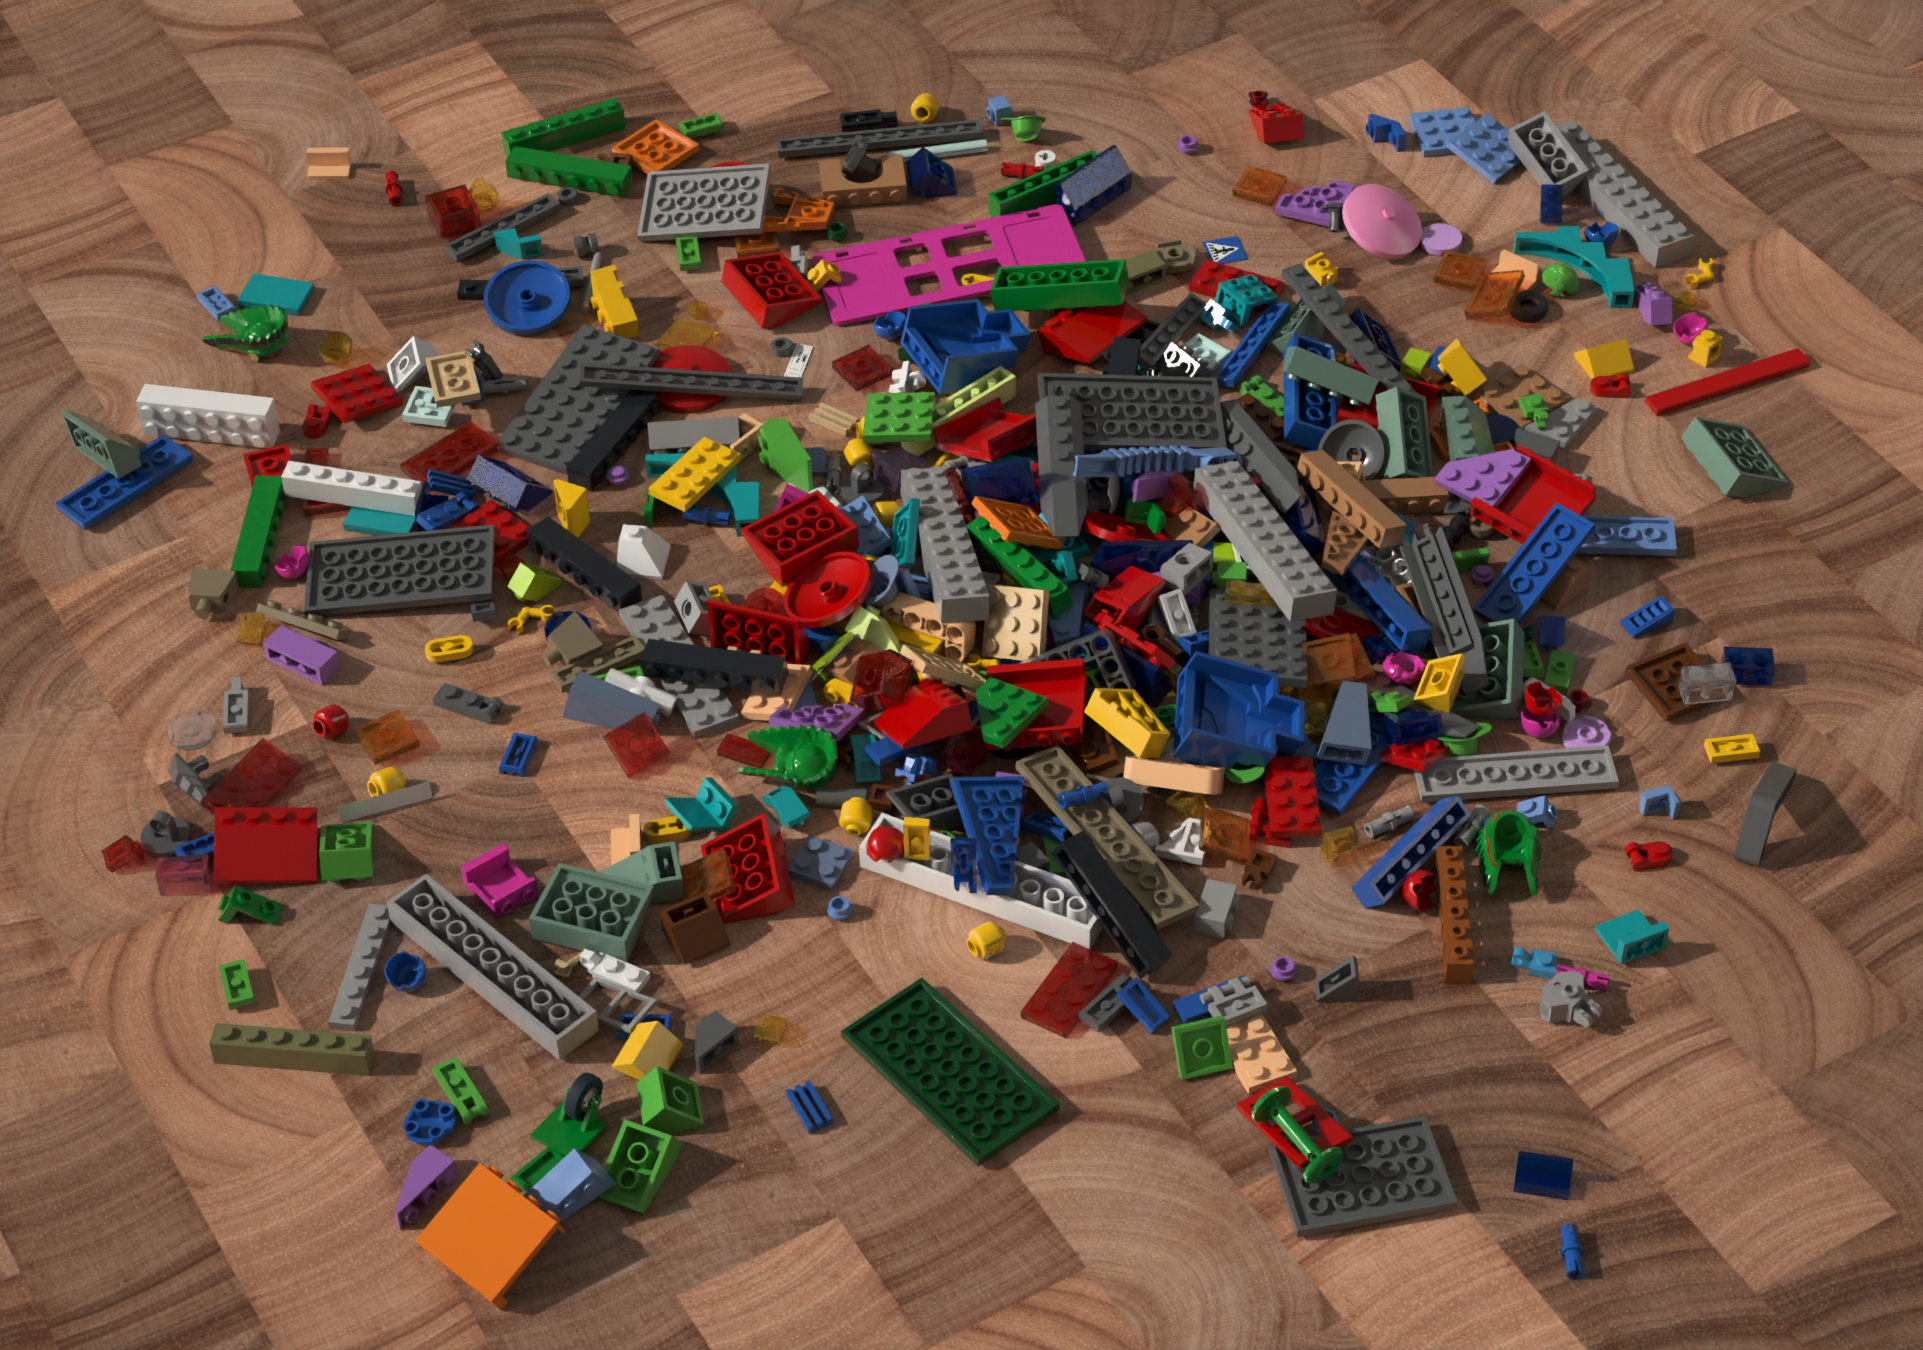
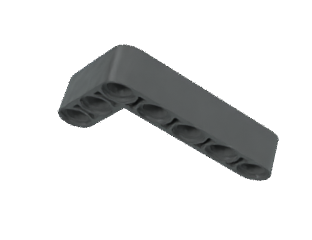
[1017,629,1136,689]
[1734,761,1797,866]

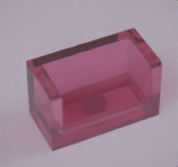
[155,854,213,896]

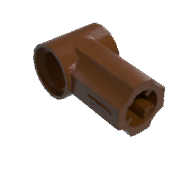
[1142,625,1186,669]

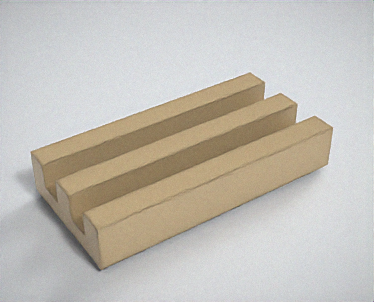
[809,403,858,437]

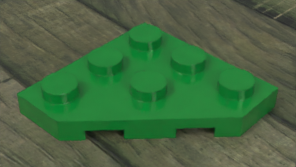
[976,677,1049,749]

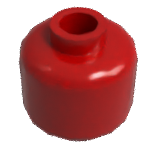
[312,704,349,740]

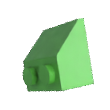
[636,1066,705,1134]

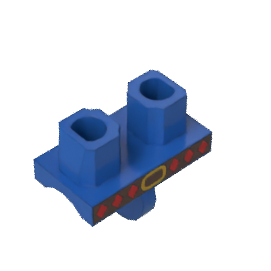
[895,756,942,786]

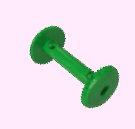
[1252,1086,1344,1184]

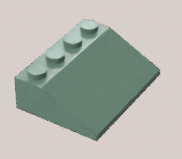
[1681,417,1789,498]
[1450,619,1525,720]
[529,863,654,962]

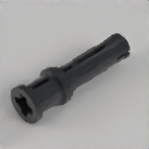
[1443,515,1470,547]

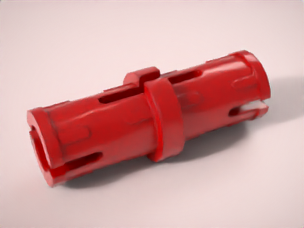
[1001,162,1044,179]
[385,171,403,207]

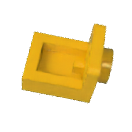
[806,259,842,292]

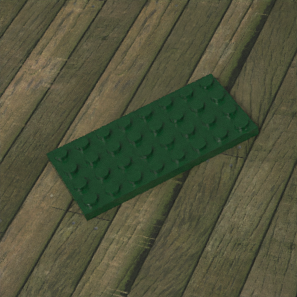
[841,977,1060,1167]

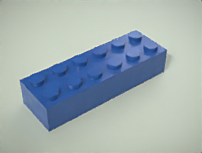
[1283,333,1336,451]

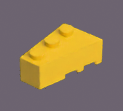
[590,265,639,339]
[1084,688,1171,759]

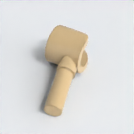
[554,951,583,977]

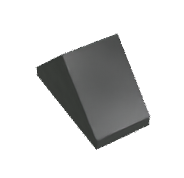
[1314,956,1359,1003]

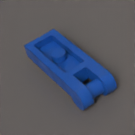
[416,491,479,531]

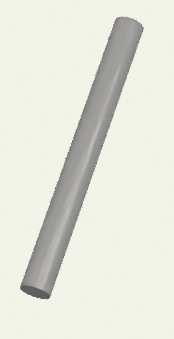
[580,252,603,313]

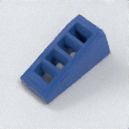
[1620,596,1675,638]

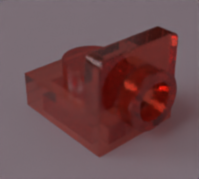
[494,555,525,590]
[102,835,146,873]

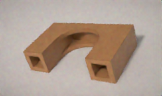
[819,154,907,207]

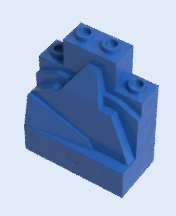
[900,299,1031,395]
[1173,651,1307,769]

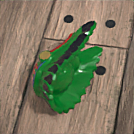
[202,304,289,361]
[738,724,838,792]
[1473,810,1542,896]

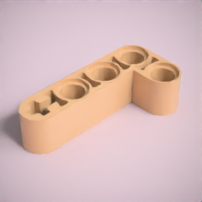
[882,592,976,662]
[1123,756,1225,795]

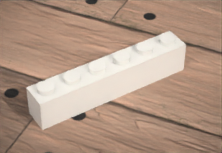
[281,461,424,516]

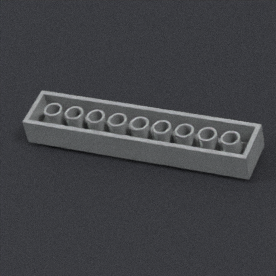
[1556,120,1694,268]
[1193,461,1337,622]
[900,466,989,623]
[387,874,599,1061]

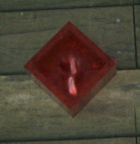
[425,184,481,239]
[850,649,912,712]

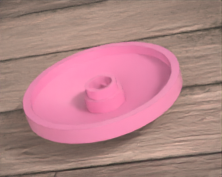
[1342,184,1422,260]

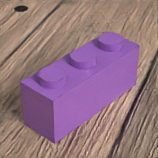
[263,625,340,686]

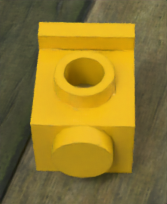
[1305,252,1338,286]
[1688,329,1723,368]

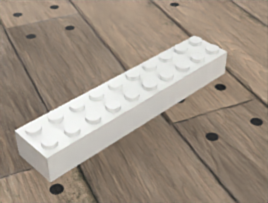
[859,813,1103,950]

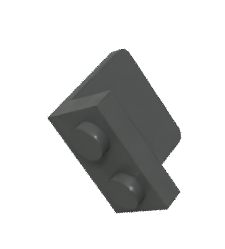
[1149,342,1214,377]

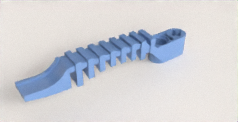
[1073,445,1243,477]

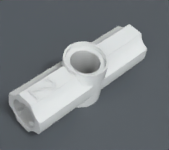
[605,668,678,717]

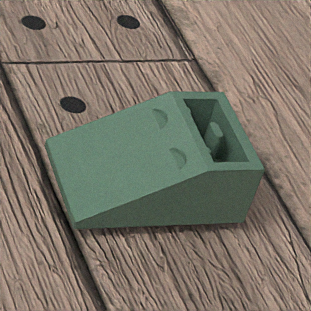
[602,841,684,904]

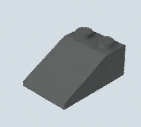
[886,773,965,832]

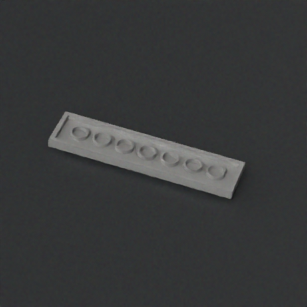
[619,595,739,738]
[1413,745,1619,803]

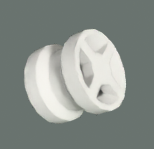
[1035,150,1056,170]

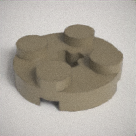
[1154,239,1196,275]

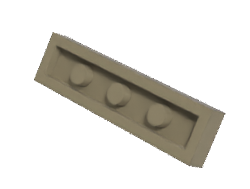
[256,600,350,639]
[550,635,645,693]

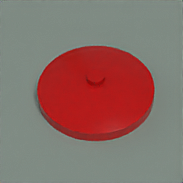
[652,345,731,414]
[1082,512,1172,551]
[783,551,873,628]

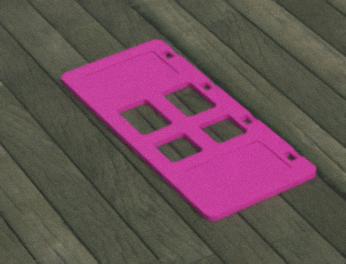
[812,204,1086,326]

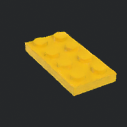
[648,437,741,512]

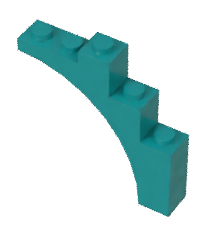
[1513,226,1635,308]
[645,447,760,537]

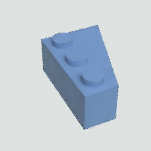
[1047,581,1090,660]
[524,1149,615,1222]

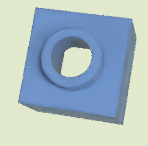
[986,95,1011,126]

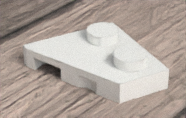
[1155,818,1213,865]

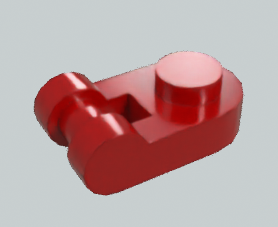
[1589,373,1631,398]
[302,404,333,439]
[1624,841,1673,871]

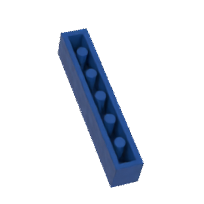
[1327,554,1432,651]
[1351,795,1471,908]

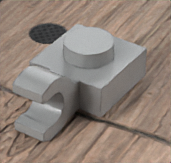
[788,245,808,278]

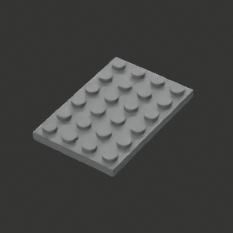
[637,163,771,242]

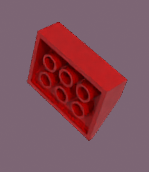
[721,252,823,329]
[1037,301,1148,363]
[741,490,859,587]
[707,599,811,665]
[873,678,973,750]
[214,807,317,884]
[701,813,795,924]

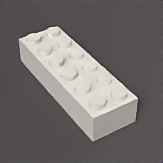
[136,384,280,448]

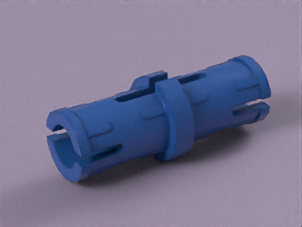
[683,506,731,526]
[1057,781,1109,810]
[1560,1223,1585,1280]

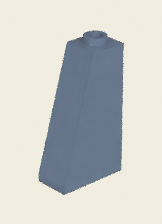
[562,671,661,736]
[1317,681,1372,765]

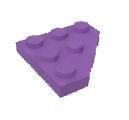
[1274,180,1355,227]
[1434,449,1532,508]
[769,703,865,742]

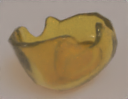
[468,178,499,211]
[318,331,352,366]

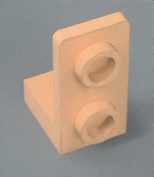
[730,413,764,459]

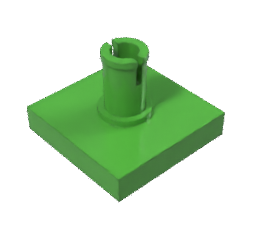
[1171,1015,1233,1080]

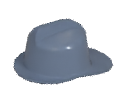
[862,555,899,609]

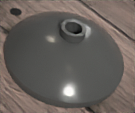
[1318,420,1385,480]

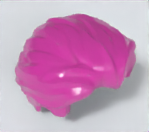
[1382,651,1425,685]

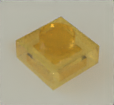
[754,1014,787,1045]

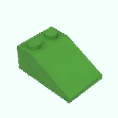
[758,418,813,492]
[319,822,373,883]
[597,1119,682,1213]

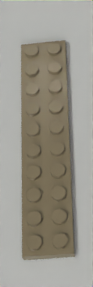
[1015,745,1200,930]

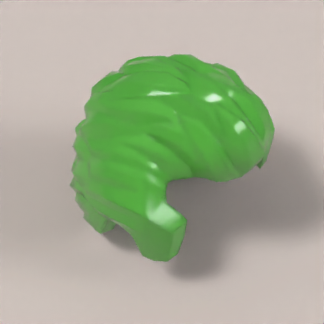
[1542,263,1580,297]

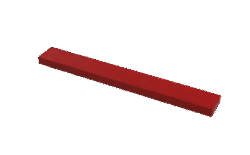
[1645,348,1810,416]

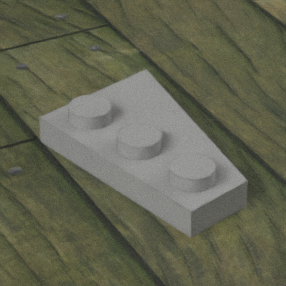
[1525,398,1597,450]

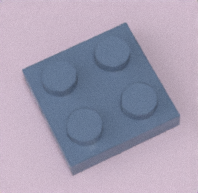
[788,835,854,891]

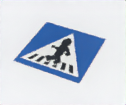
[1202,236,1248,263]

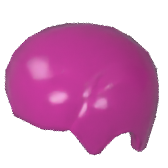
[1673,313,1709,345]
[275,546,309,579]
[1521,708,1560,738]

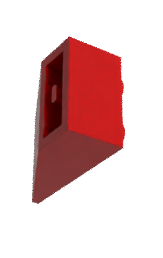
[1248,102,1304,144]
[1082,566,1166,632]

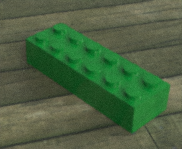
[990,259,1130,312]

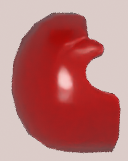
[1525,681,1563,717]
[865,826,904,863]
[1402,870,1436,911]

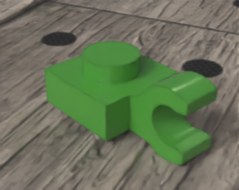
[1518,393,1549,429]
[1367,691,1412,712]

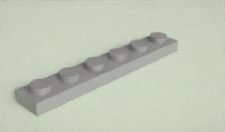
[328,903,391,1031]

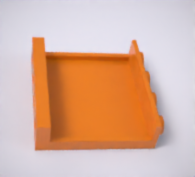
[415,1163,566,1310]

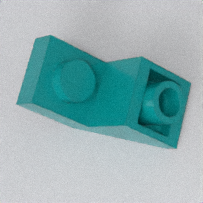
[494,228,543,260]
[850,734,881,783]
[761,785,811,828]

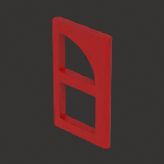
[1237,1077,1354,1170]

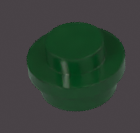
[826,222,848,241]

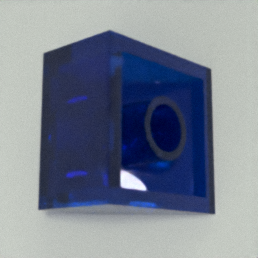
[906,147,958,198]

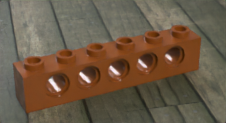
[1434,846,1474,984]

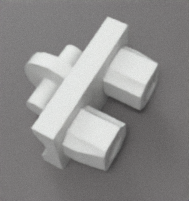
[889,361,927,393]

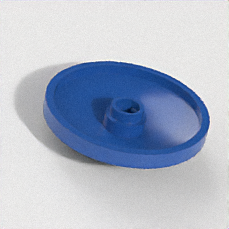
[484,260,571,335]

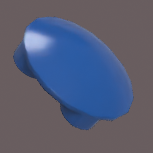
[403,1099,457,1145]

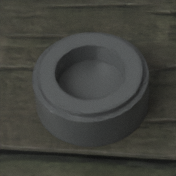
[557,187,579,206]
[771,337,793,358]

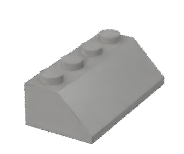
[1508,111,1589,203]
[648,416,740,454]

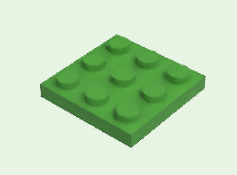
[862,392,936,443]

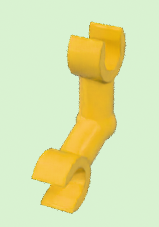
[1685,258,1714,289]
[508,605,554,634]
[967,654,1001,671]

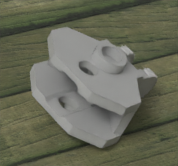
[1540,970,1603,1027]

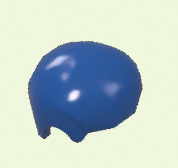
[1584,221,1619,248]
[873,311,907,340]
[384,951,427,992]

